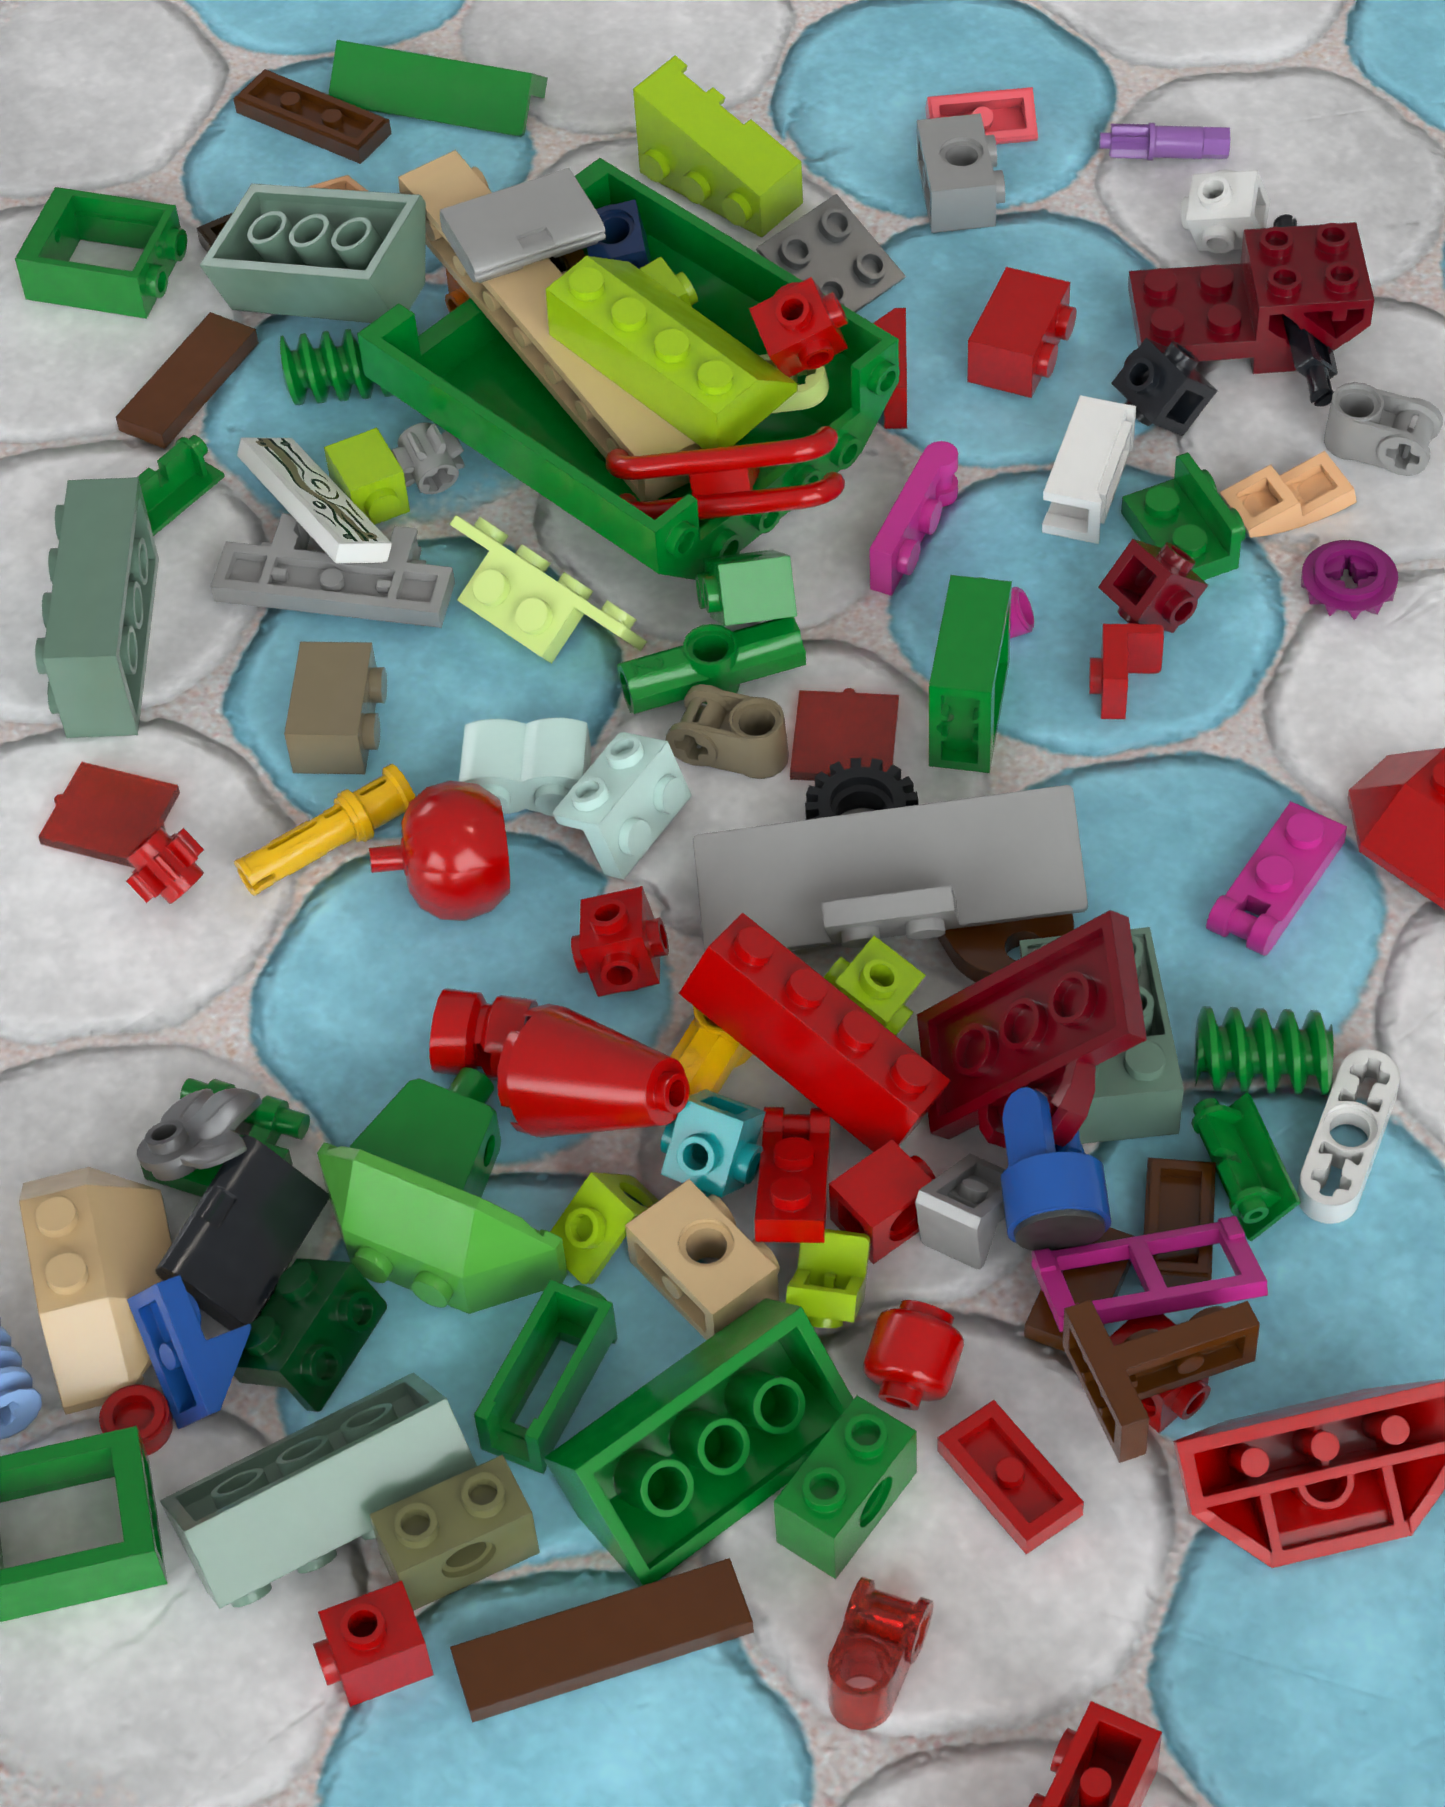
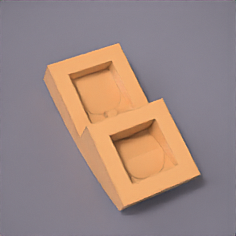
[1220,451,1357,538]

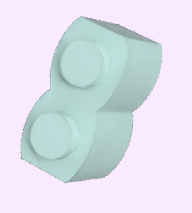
[459,718,592,816]

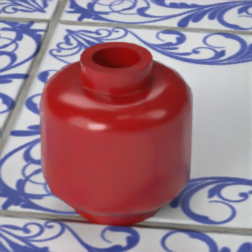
[863,1300,964,1410]

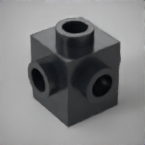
[1111,338,1218,436]

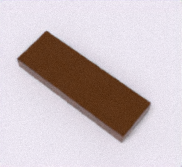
[233,69,392,164]
[116,312,259,449]

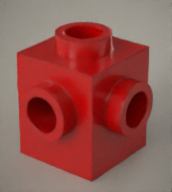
[749,277,848,378]
[571,886,669,997]

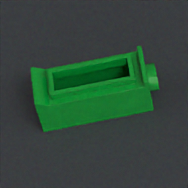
[474,1279,618,1474]

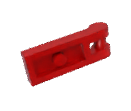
[755,1107,831,1243]

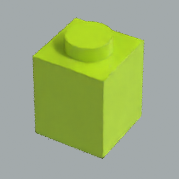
[324,427,410,525]

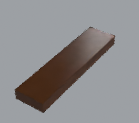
[450,1558,754,1723]

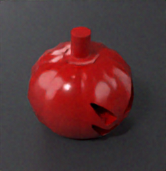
[369,780,510,921]

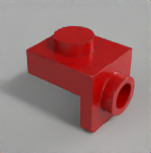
[1089,623,1164,719]

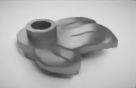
[137,1088,262,1181]

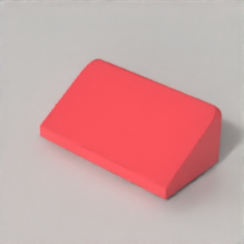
[925,87,1038,145]

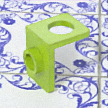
[550,1172,659,1284]

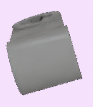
[1324,382,1443,476]

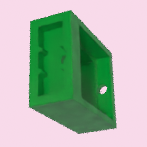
[15,187,187,319]
[929,575,1012,773]
[0,1426,168,1622]

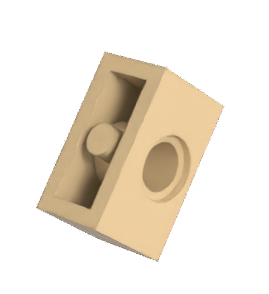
[625,1179,780,1340]

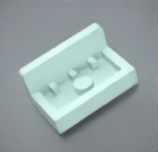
[552,732,692,880]

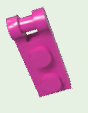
[869,441,959,596]
[1206,801,1347,956]

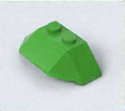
[317,1143,568,1314]

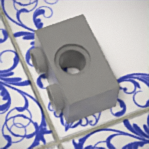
[917,113,1005,233]

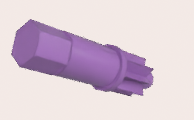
[1099,123,1231,161]

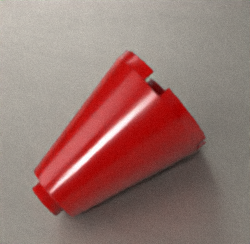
[497,1004,690,1138]

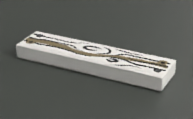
[237,438,392,563]

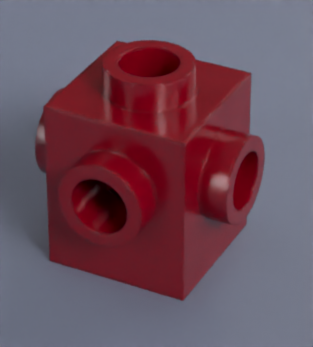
[1098,539,1208,633]

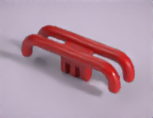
[606,426,845,520]

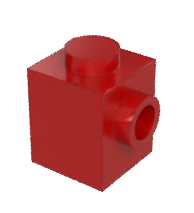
[313,1580,434,1707]

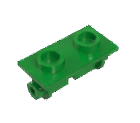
[138,435,225,536]
[1191,1093,1301,1241]

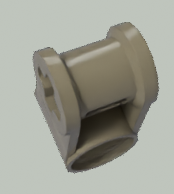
[665,684,789,779]

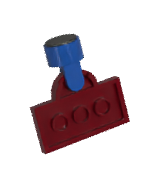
[916,910,1147,1251]

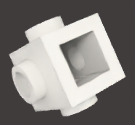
[1181,169,1270,253]

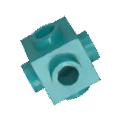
[660,1089,766,1198]

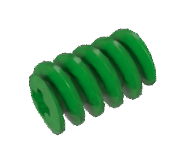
[280,329,393,405]
[1194,1006,1334,1095]

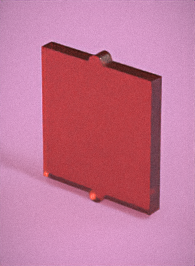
[790,688,899,781]
[38,762,180,868]

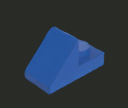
[127,1275,251,1429]

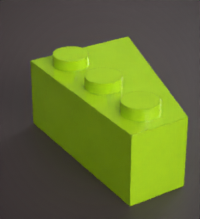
[633,55,803,238]

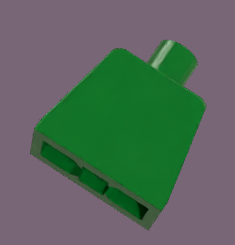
[350,1067,501,1197]

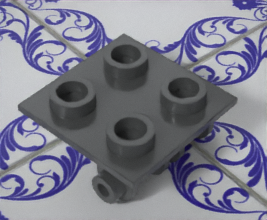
[756,194,906,313]

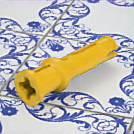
[234,764,416,896]

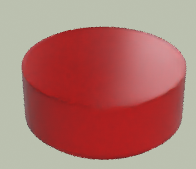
[99,1384,173,1455]

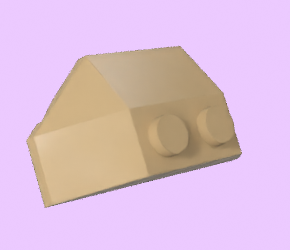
[19,1167,172,1415]

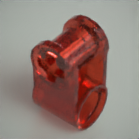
[827,1576,934,1731]

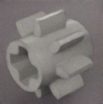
[391,422,465,494]

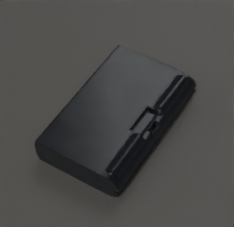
[155,1134,330,1331]

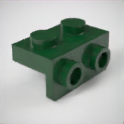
[234,1258,387,1412]

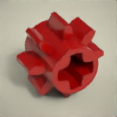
[126,826,204,904]

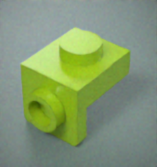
[786,1229,870,1328]

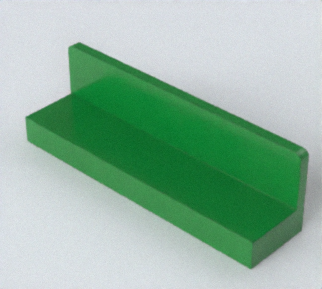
[328,40,548,137]

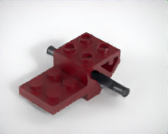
[1128,214,1374,407]

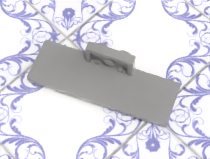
[693,785,1088,952]

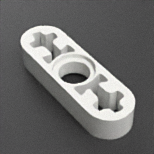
[1297,1049,1400,1224]

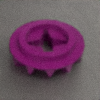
[1301,540,1398,620]

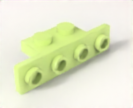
[449,515,647,664]

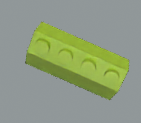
[546,256,798,449]

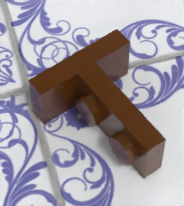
[1063,1299,1260,1463]

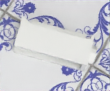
[1042,395,1136,544]

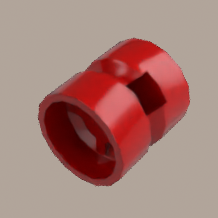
[429,988,538,1081]

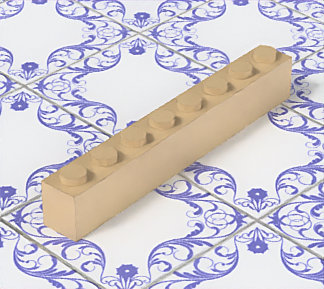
[398,150,703,501]

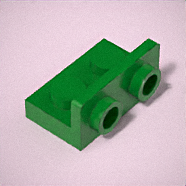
[1121,452,1246,581]

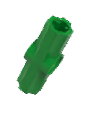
[617,617,806,714]

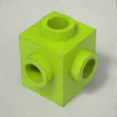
[824,936,926,1036]

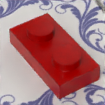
[937,1400,1084,1554]

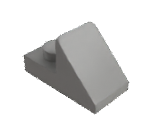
[915,1154,1005,1269]

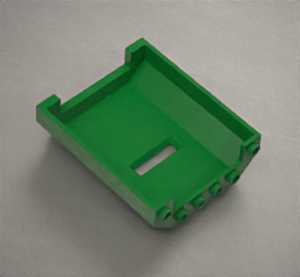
[357,158,900,580]

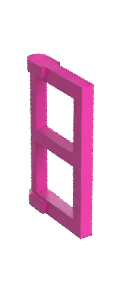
[1031,1216,1268,1332]

